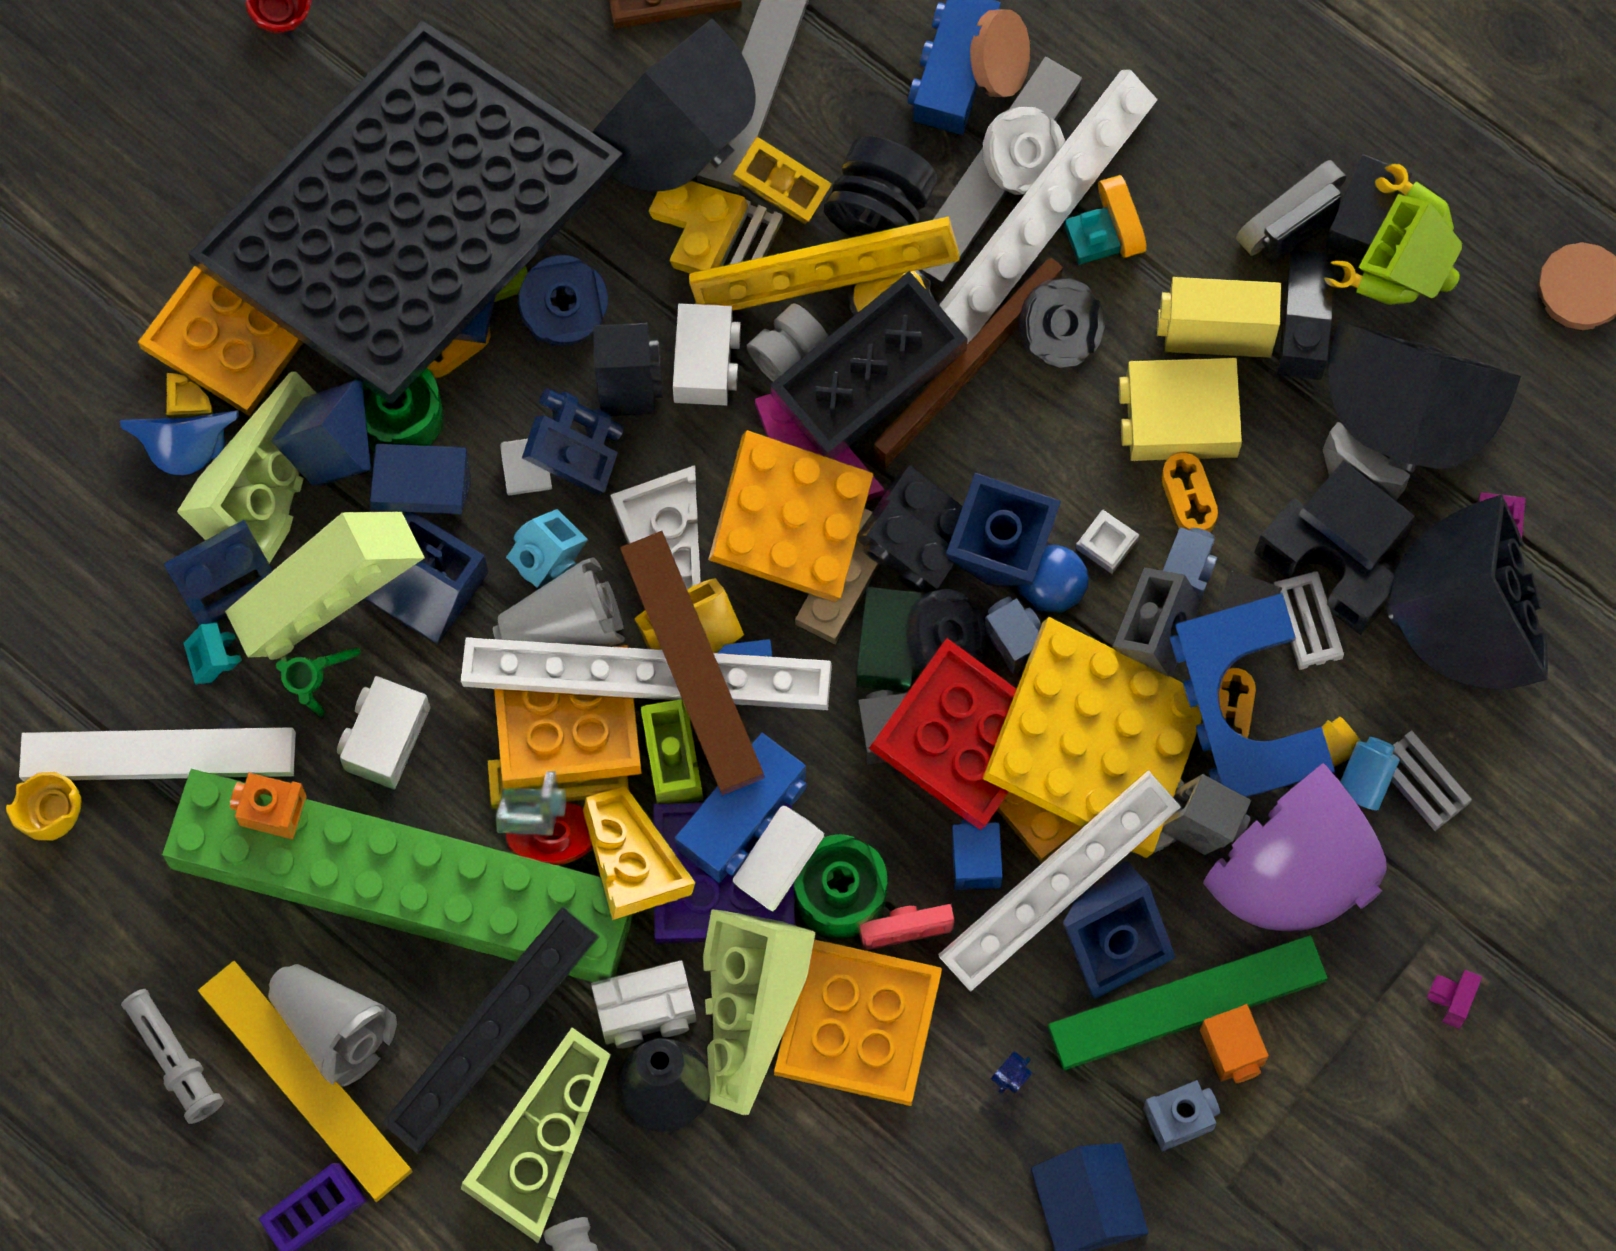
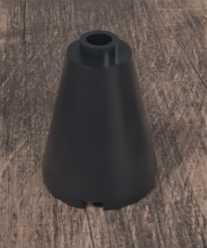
[617,1038,710,1132]

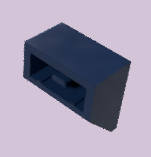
[364,512,489,645]

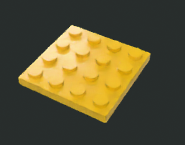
[982,617,1202,858]

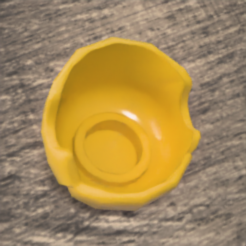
[6,772,81,841]

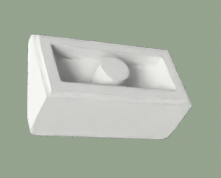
[733,806,825,912]

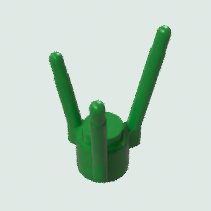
[276,647,361,717]

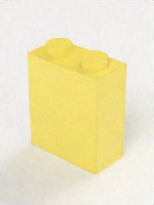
[1157,277,1281,358]
[1119,358,1242,461]

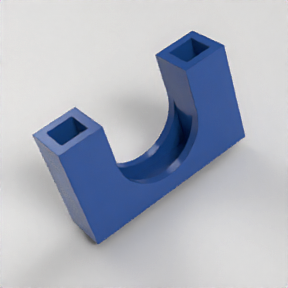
[1170,593,1335,798]

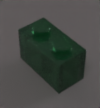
[856,587,922,693]

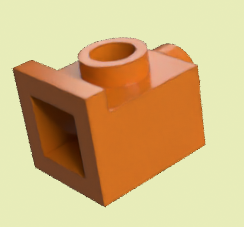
[230,773,307,840]

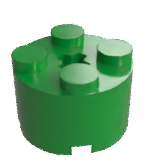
[354,368,443,452]
[794,834,887,938]

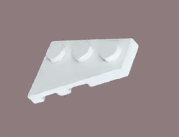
[611,465,700,589]

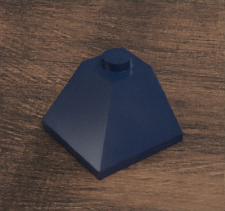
[1063,861,1176,999]

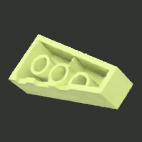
[225,512,425,660]
[461,1028,611,1243]

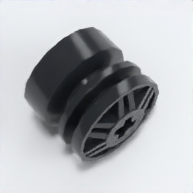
[824,136,937,237]

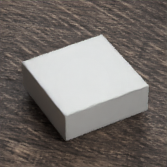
[1076,510,1139,574]

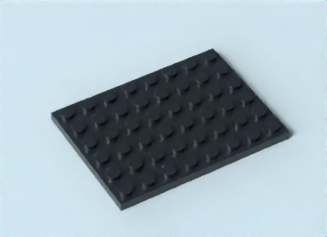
[188,20,624,404]

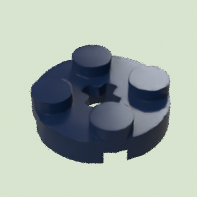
[518,255,608,346]

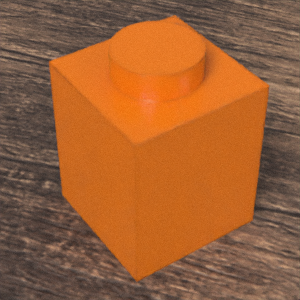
[1200,1004,1269,1083]

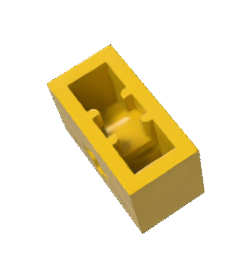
[730,137,832,224]

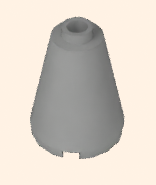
[493,557,625,647]
[268,964,397,1086]

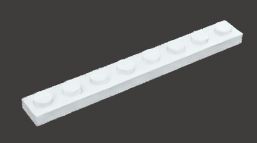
[939,70,1157,344]
[461,638,832,710]

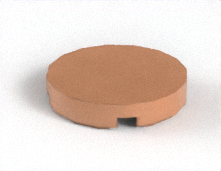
[970,9,1030,97]
[1537,242,1616,330]

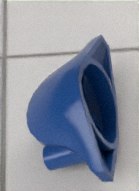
[120,410,239,475]

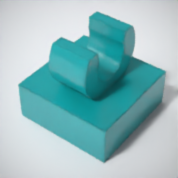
[1064,207,1121,265]
[183,623,242,684]

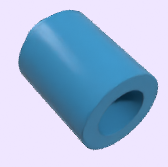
[1340,736,1400,810]

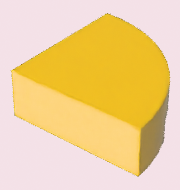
[167,373,213,418]

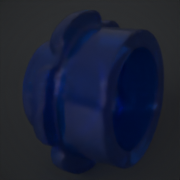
[990,1051,1033,1094]

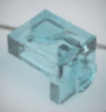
[496,771,566,835]

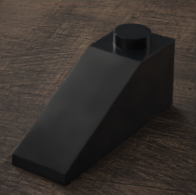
[1277,250,1335,380]

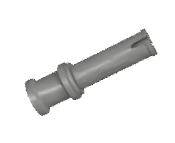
[121,989,224,1124]

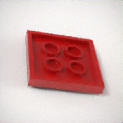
[868,638,1017,831]

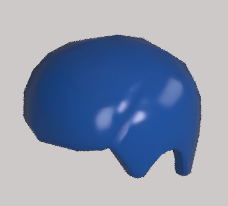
[1017,544,1089,613]

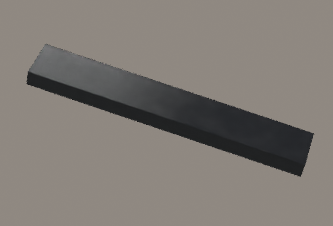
[382,906,600,1154]

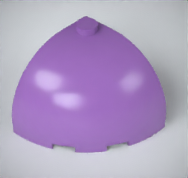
[1203,763,1387,932]

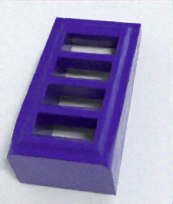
[258,1163,368,1251]

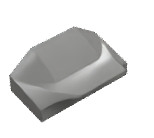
[1323,422,1410,501]

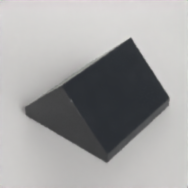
[1298,460,1415,570]

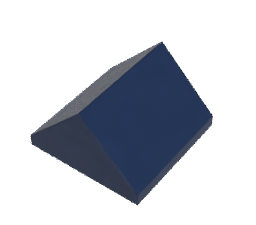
[271,381,371,486]
[370,444,471,514]
[946,473,1061,585]
[1031,1143,1149,1251]

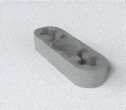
[1236,160,1346,256]

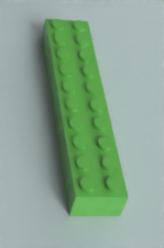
[162,768,634,982]

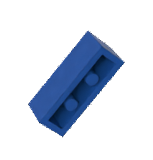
[907,0,1001,135]
[675,733,807,883]

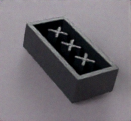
[770,271,968,460]

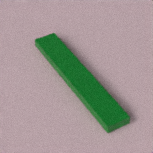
[1048,935,1327,1071]

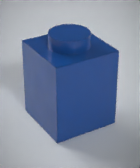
[952,819,1002,890]

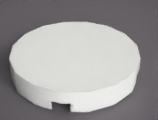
[983,107,1066,195]

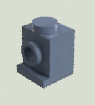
[1163,527,1218,601]
[985,597,1041,674]
[1143,1080,1220,1151]

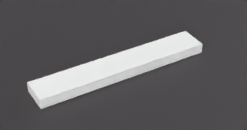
[19,728,296,781]
[939,770,1181,992]

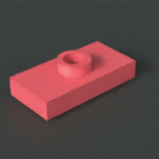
[859,904,954,951]

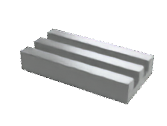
[1391,730,1472,831]

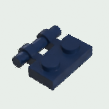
[522,388,624,495]

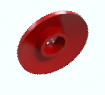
[506,802,593,865]

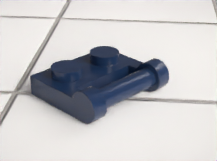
[164,520,273,626]

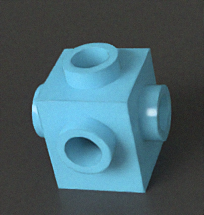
[506,509,588,588]

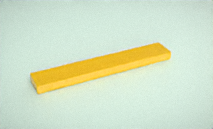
[689,216,960,311]
[198,961,412,1202]

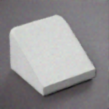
[500,439,552,496]

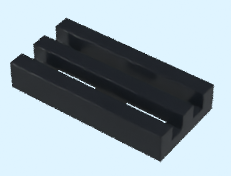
[1261,183,1341,264]

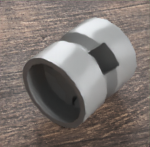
[747,303,829,382]

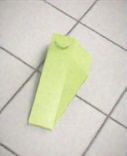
[177,371,316,564]
[703,909,815,1115]

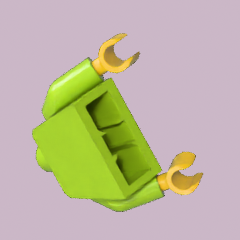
[1324,164,1462,305]

